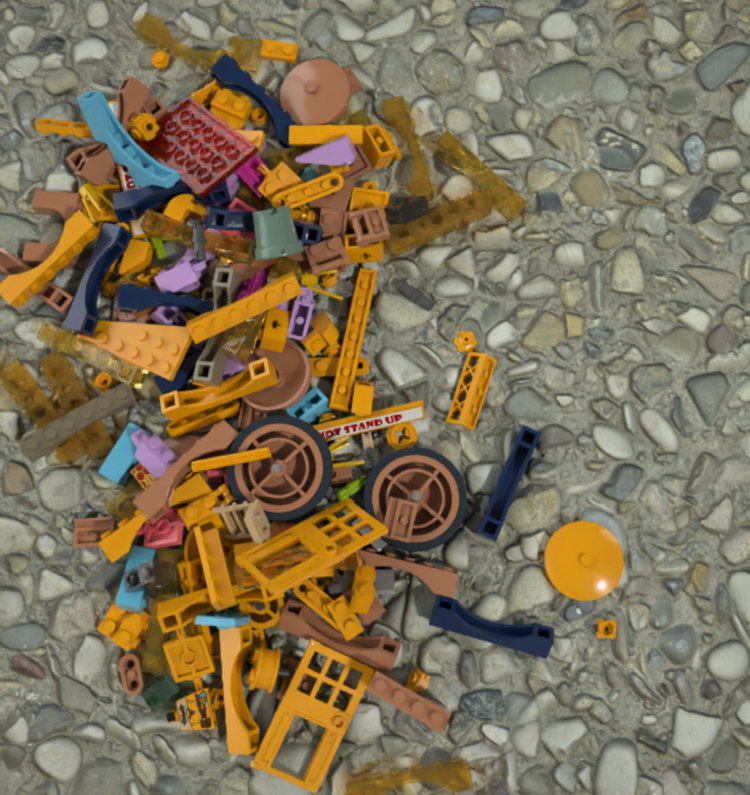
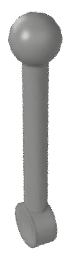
[116,406,138,442]

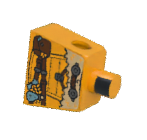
[167,686,218,730]

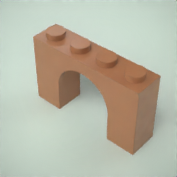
[22,190,83,270]
[367,668,451,733]

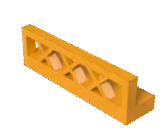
[446,352,497,431]
[194,526,237,611]
[177,558,220,642]

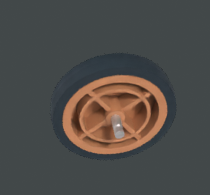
[227,415,333,521]
[363,447,467,552]

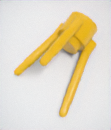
[79,183,114,223]
[301,269,343,300]
[328,436,365,468]

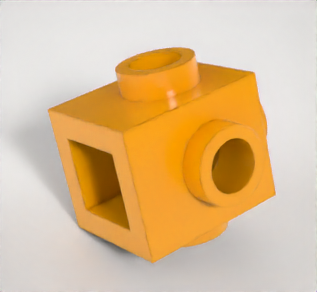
[125,113,159,141]

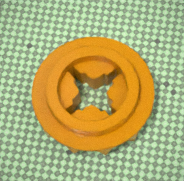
[387,422,417,450]

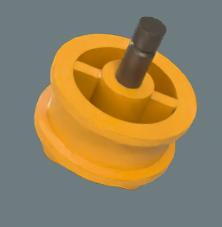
[239,597,286,629]
[245,644,295,694]

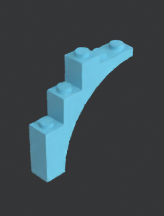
[77,90,181,188]

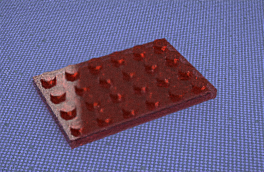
[134,95,259,199]

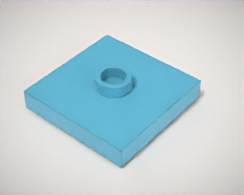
[195,612,250,629]

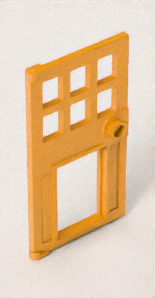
[235,497,389,598]
[250,638,375,794]

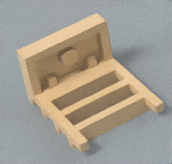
[212,499,272,546]

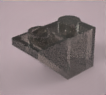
[384,195,430,225]
[124,560,173,593]

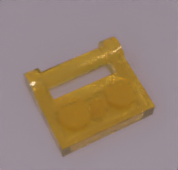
[228,36,263,75]
[104,477,145,522]

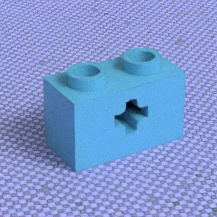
[286,387,331,425]

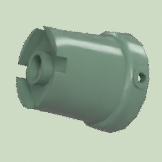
[252,206,304,260]

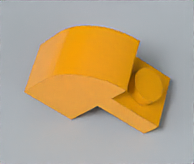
[163,194,206,229]
[301,311,339,357]

